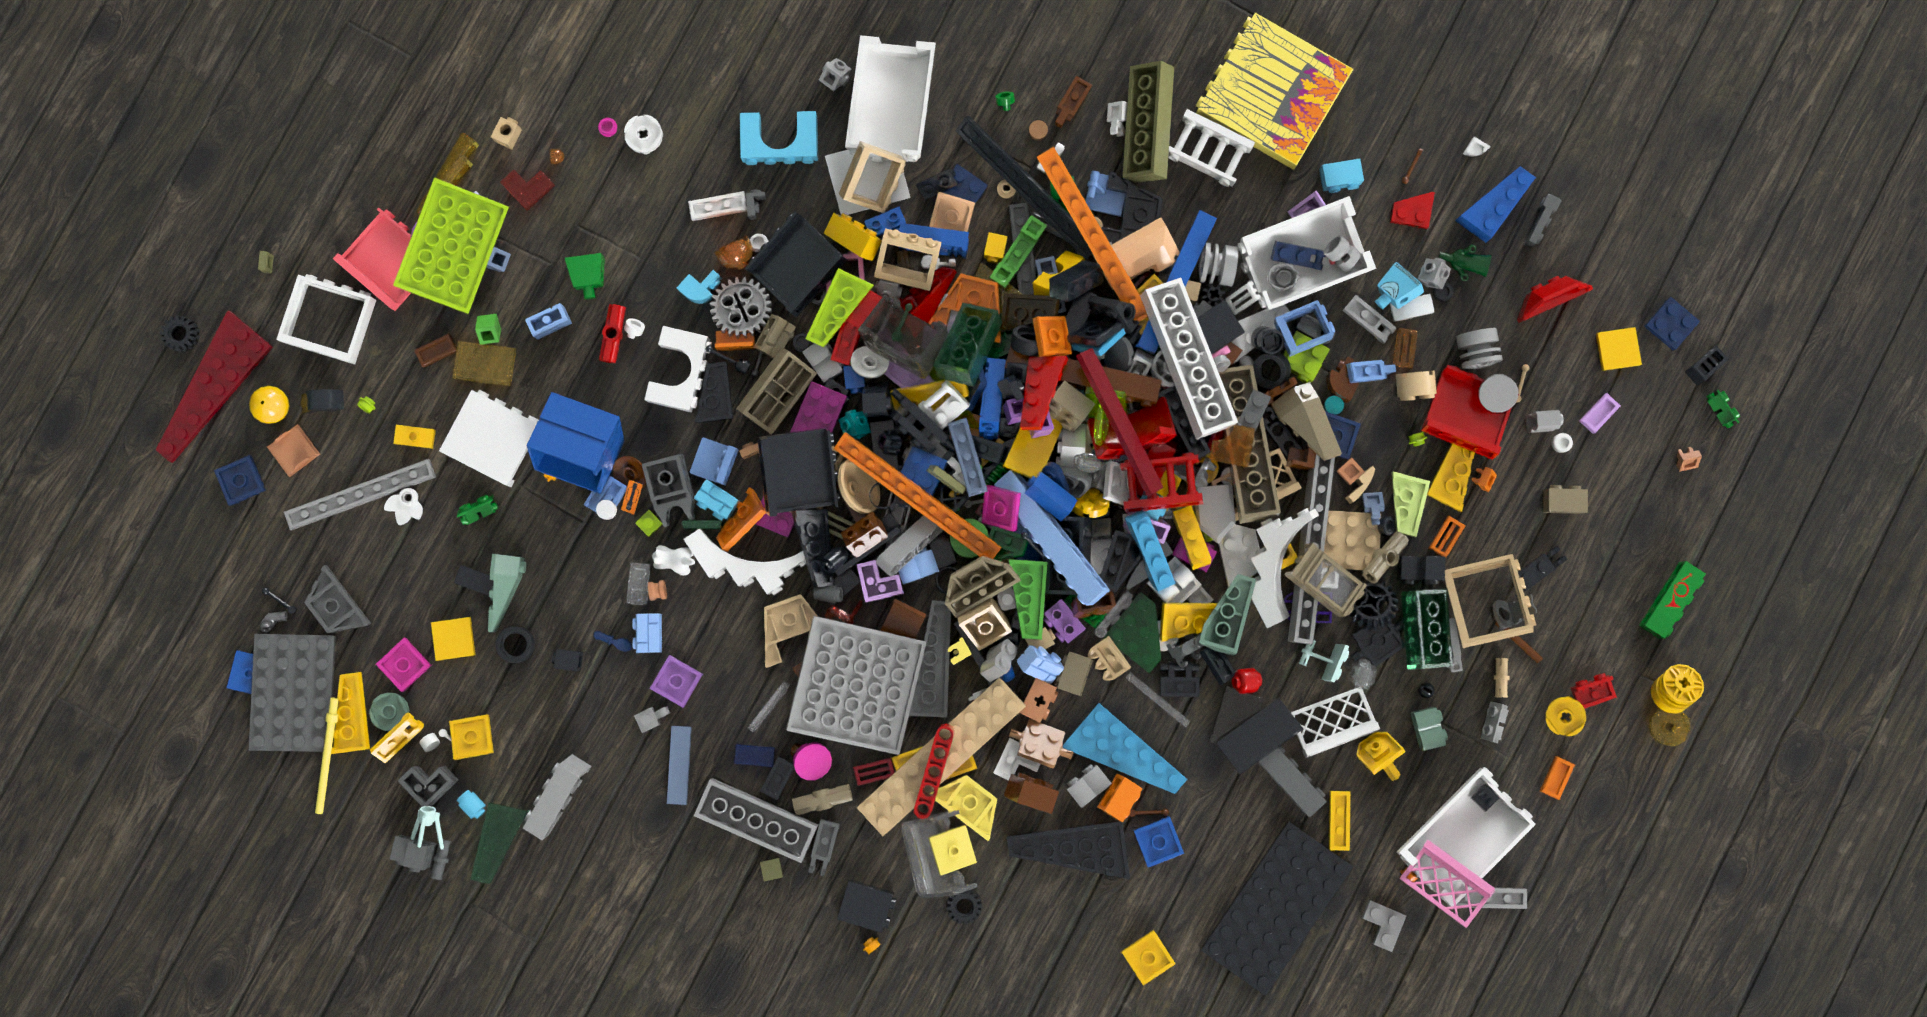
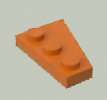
[716,487,766,552]

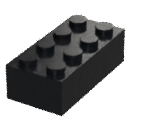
[1045,516,1092,595]

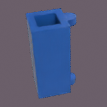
[1024,472,1078,521]

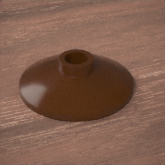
[613,456,646,490]

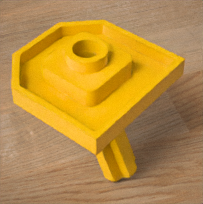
[1356,732,1405,781]

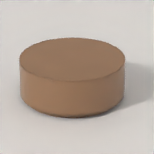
[1029,120,1048,141]

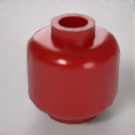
[1232,668,1262,694]

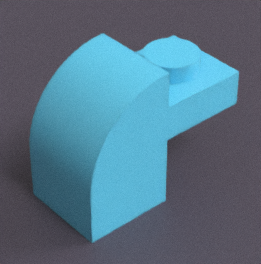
[677,270,721,304]

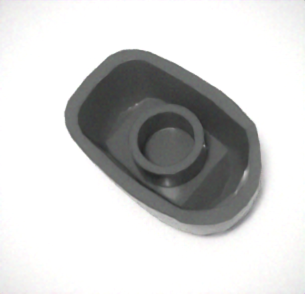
[1061,466,1092,498]

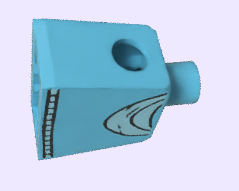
[1375,262,1424,309]

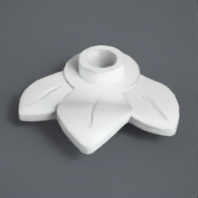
[384,488,423,525]

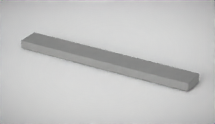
[284,459,436,530]

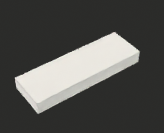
[688,191,747,221]

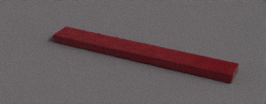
[1076,348,1164,496]

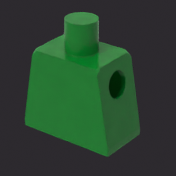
[565,253,605,299]

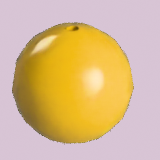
[249,386,289,424]

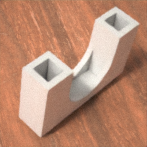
[644,326,712,413]

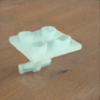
[1299,640,1349,682]

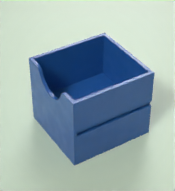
[526,392,625,494]

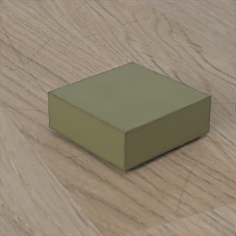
[258,251,274,274]
[760,857,783,881]

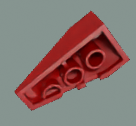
[882,266,957,338]

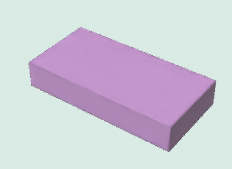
[1579,393,1620,434]

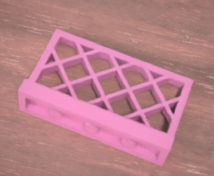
[1400,840,1495,928]

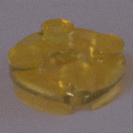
[1649,709,1691,746]

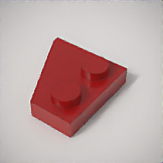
[1390,192,1435,229]

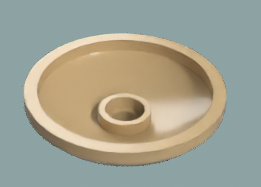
[838,459,880,514]

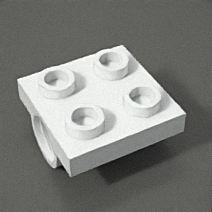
[1147,557,1202,603]

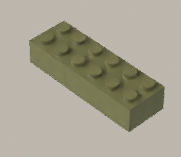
[1123,61,1174,183]

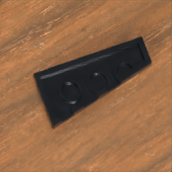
[791,509,834,588]

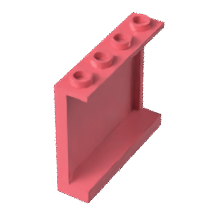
[333,207,411,311]

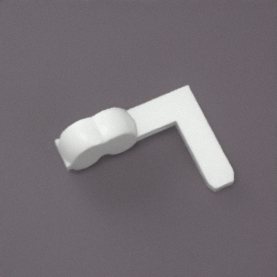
[921,255,956,270]

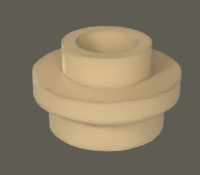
[997,180,1016,199]

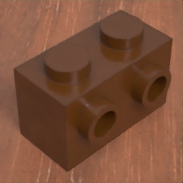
[841,511,888,558]

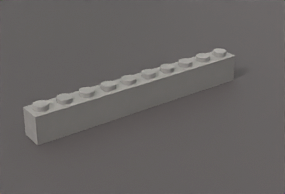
[1288,454,1335,644]

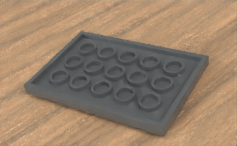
[249,634,336,752]

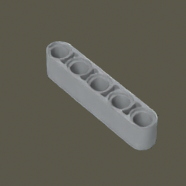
[876,503,952,576]

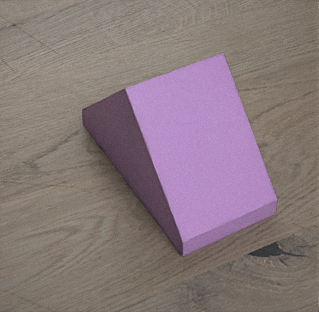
[1288,191,1326,218]

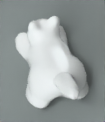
[652,545,695,575]

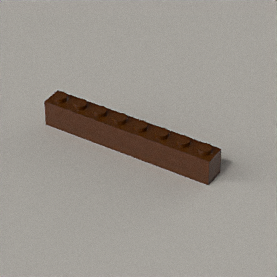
[1005,346,1162,408]

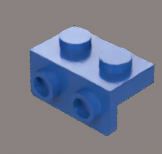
[864,207,906,237]

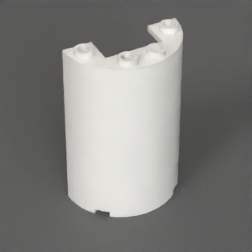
[845,35,936,164]
[1238,196,1376,310]
[1397,767,1535,906]

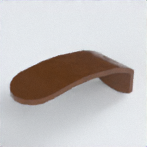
[880,599,926,639]

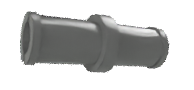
[430,839,452,880]

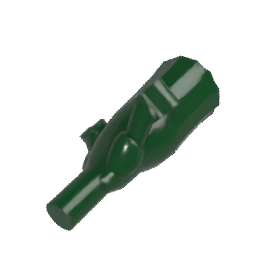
[1439,244,1492,281]

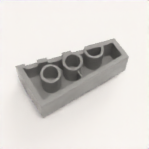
[523,754,592,840]

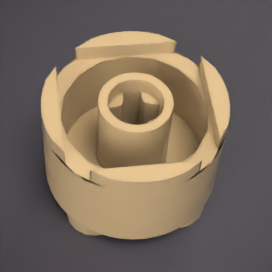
[1395,370,1437,401]

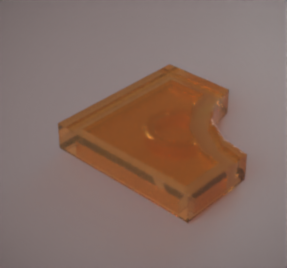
[1209,425,1255,467]

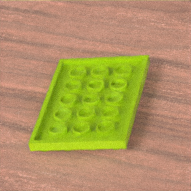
[393,178,509,314]

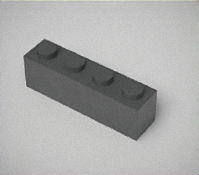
[1258,746,1327,817]

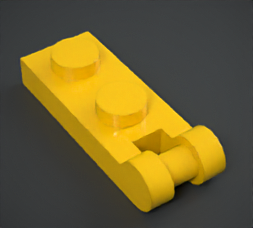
[370,713,424,763]

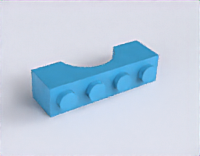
[1124,510,1176,592]

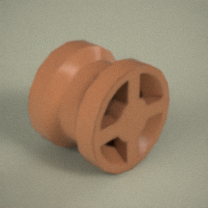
[648,580,667,601]

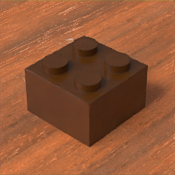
[1004,772,1059,814]

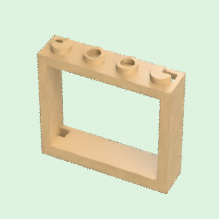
[1445,554,1536,648]

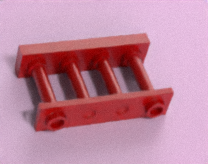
[1120,453,1204,513]

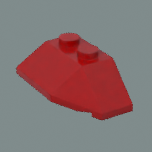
[1517,276,1593,323]

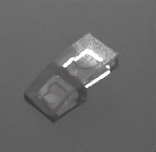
[627,563,651,605]

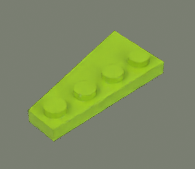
[806,268,874,347]

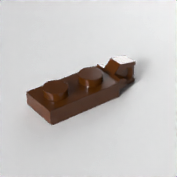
[1055,76,1093,128]

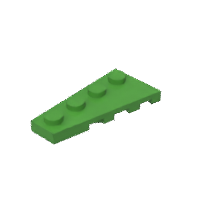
[1008,559,1047,640]

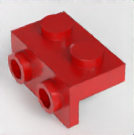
[1570,673,1617,709]

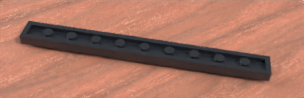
[955,116,1093,260]

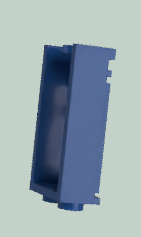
[896,223,969,259]
[979,358,1006,440]

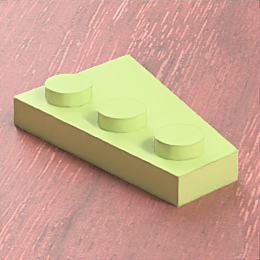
[1391,472,1430,537]

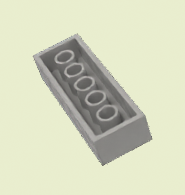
[694,778,819,863]

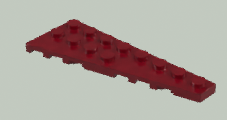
[156,310,273,463]

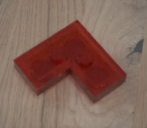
[500,170,555,211]

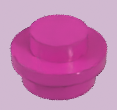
[598,118,618,137]

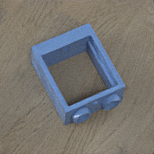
[1274,300,1335,357]

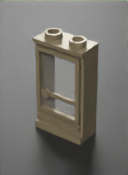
[1285,543,1367,617]

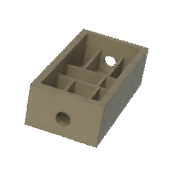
[736,348,817,435]

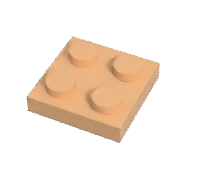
[929,192,975,232]

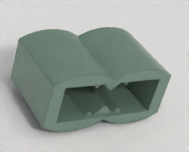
[1411,707,1448,751]

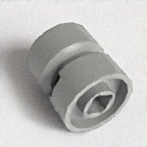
[1324,235,1361,272]

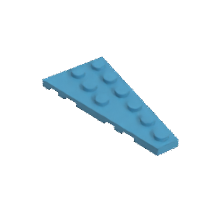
[1063,703,1187,794]

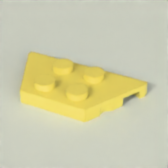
[930,775,997,841]

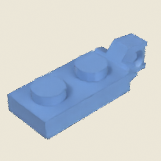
[1346,360,1396,383]

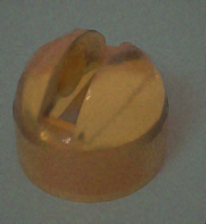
[550,149,564,164]

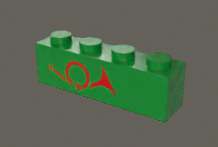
[1639,561,1706,639]

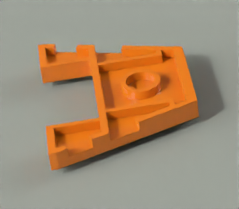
[929,273,1001,344]

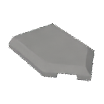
[1195,484,1236,543]

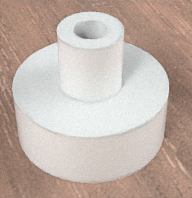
[624,318,645,339]

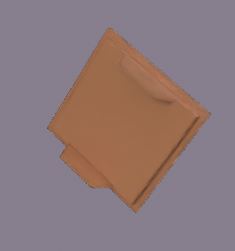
[267,424,320,477]

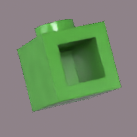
[475,314,501,345]

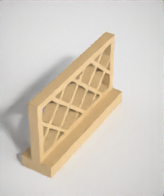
[1211,448,1301,521]

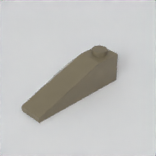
[1271,382,1342,461]

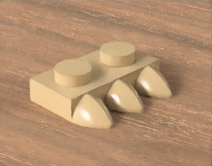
[1088,636,1131,681]

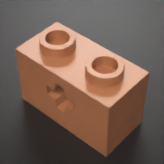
[1019,678,1058,723]

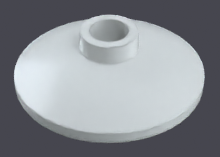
[851,346,889,378]

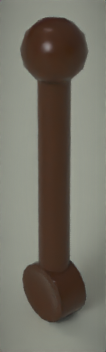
[1402,148,1423,184]
[1129,808,1169,817]

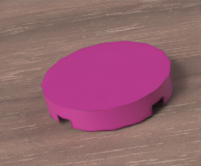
[793,742,832,780]

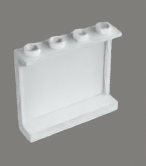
[439,390,539,487]

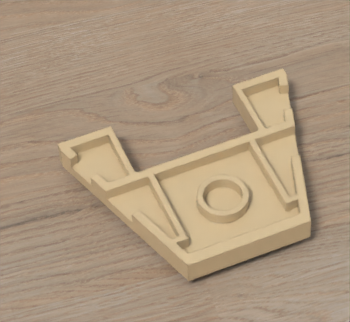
[764,594,818,668]

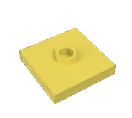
[928,825,977,875]

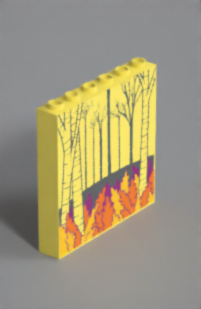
[1196,13,1353,170]

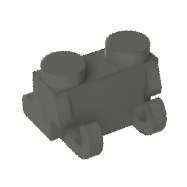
[1166,634,1204,668]

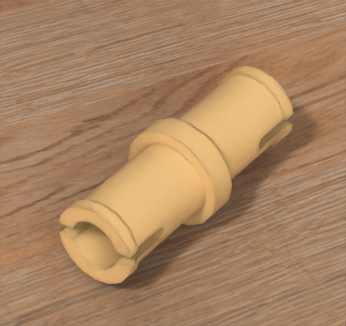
[1494,658,1510,698]

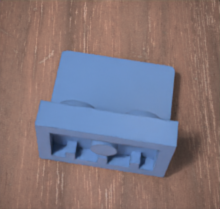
[690,438,739,486]

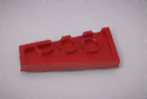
[1020,356,1068,430]

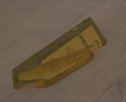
[416,133,479,214]

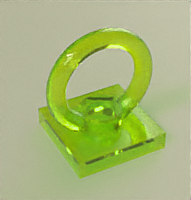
[1085,387,1128,446]

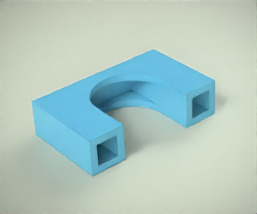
[740,111,818,165]

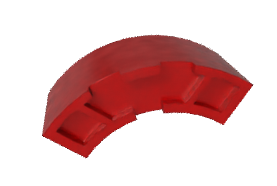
[1087,397,1176,460]

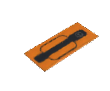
[621,480,643,514]

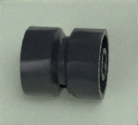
[1251,326,1284,354]

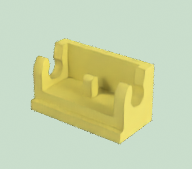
[948,638,972,665]

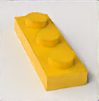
[1329,791,1350,851]

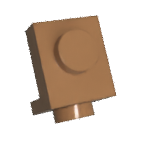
[739,442,759,460]

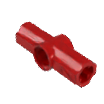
[599,304,626,364]

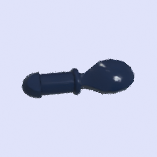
[593,631,632,652]

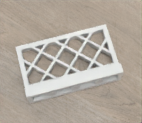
[1291,687,1380,758]

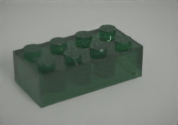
[934,303,1002,387]
[1401,589,1453,669]

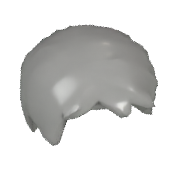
[1268,263,1300,291]

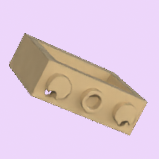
[839,141,906,213]
[874,228,942,291]

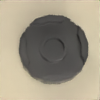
[1103,336,1134,372]

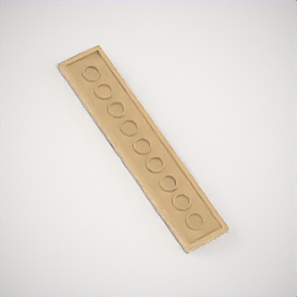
[857,677,1026,836]

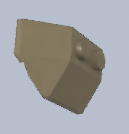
[945,556,1021,618]

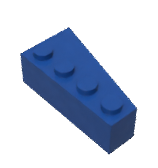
[1455,166,1536,243]

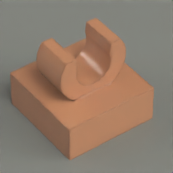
[1676,447,1702,472]
[1337,458,1365,485]

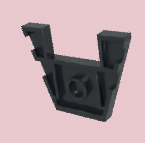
[1101,172,1163,244]

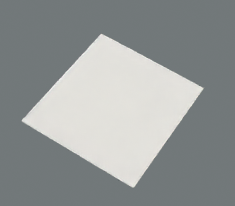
[825,150,911,215]

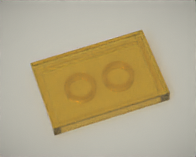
[453,341,516,387]

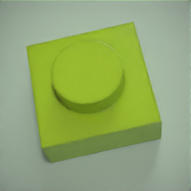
[635,510,663,537]

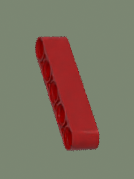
[914,724,955,819]

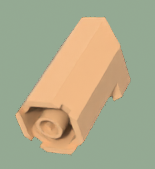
[1094,218,1180,290]

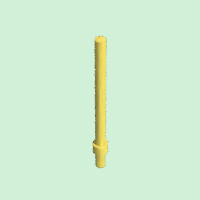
[315,698,338,814]

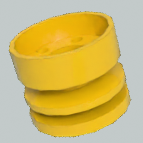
[1651,664,1704,714]

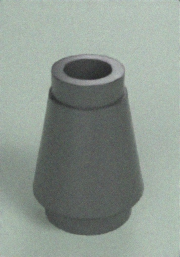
[813,585,843,604]

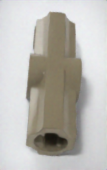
[1362,532,1409,583]
[792,784,853,815]

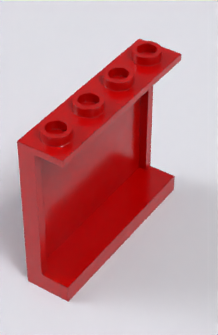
[1421,365,1519,460]

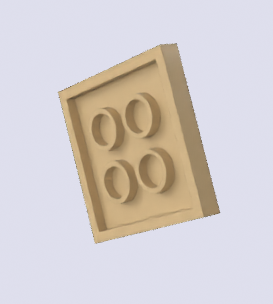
[1322,511,1381,571]

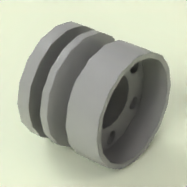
[1198,242,1239,287]
[1456,328,1503,369]

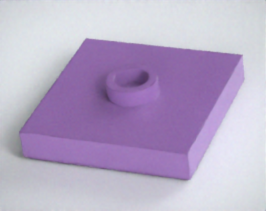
[650,655,703,708]

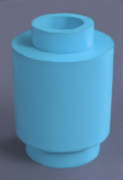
[457,790,486,819]

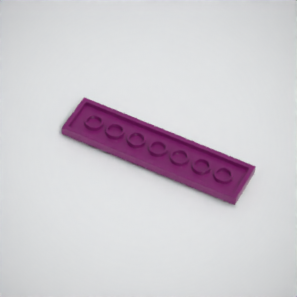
[756,381,847,537]

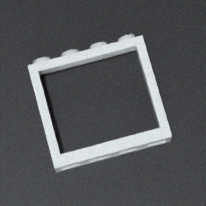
[276,274,376,364]

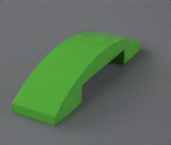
[989,215,1047,288]

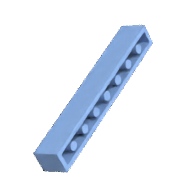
[994,470,1110,605]

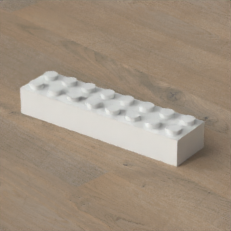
[1140,278,1238,439]

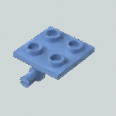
[1085,171,1125,217]

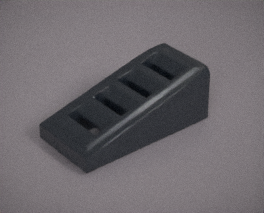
[1685,345,1729,385]

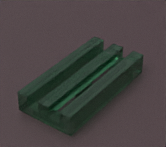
[682,520,723,530]

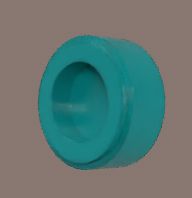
[1324,396,1344,415]

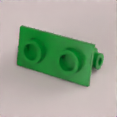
[1706,389,1741,429]
[457,495,499,525]

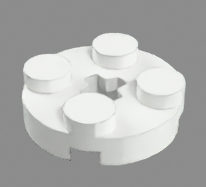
[624,115,663,154]

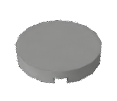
[1478,374,1518,412]

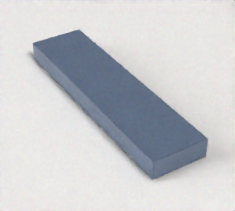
[948,418,988,497]
[667,726,692,805]

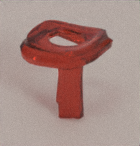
[825,600,862,624]

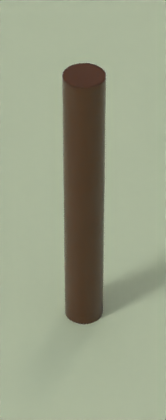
[1494,621,1543,664]

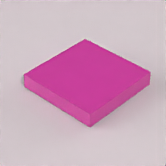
[982,485,1021,531]
[376,638,432,692]

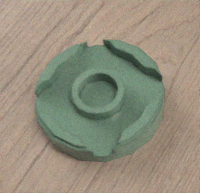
[369,692,410,731]

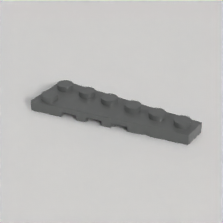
[909,601,951,717]

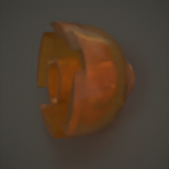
[714,235,753,270]

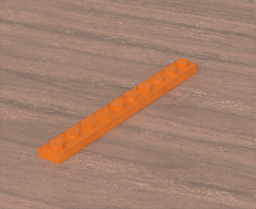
[1037,146,1148,322]
[833,432,1002,559]

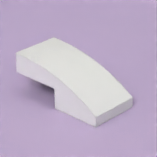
[1390,294,1434,322]

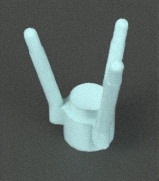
[411,806,444,849]

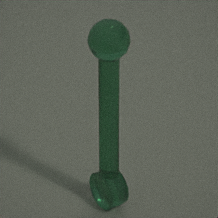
[891,303,913,341]

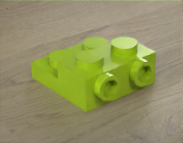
[1277,331,1330,383]

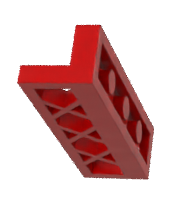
[830,321,862,366]

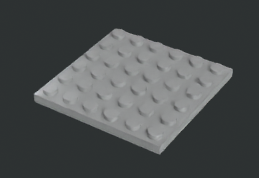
[786,616,926,755]

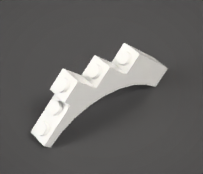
[1251,508,1319,628]
[684,529,807,596]

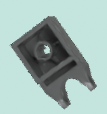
[642,454,695,527]

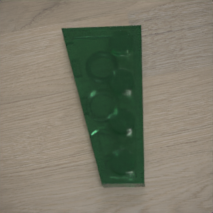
[470,802,528,884]

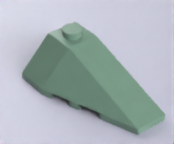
[488,554,526,632]
[1199,574,1256,656]

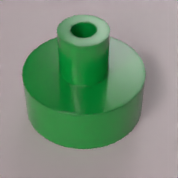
[995,91,1015,111]

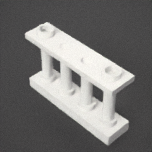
[1168,109,1255,187]

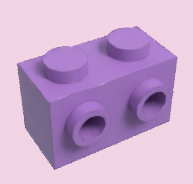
[1043,599,1086,644]

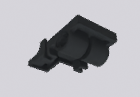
[1088,295,1142,352]

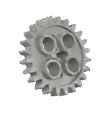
[710,277,772,339]

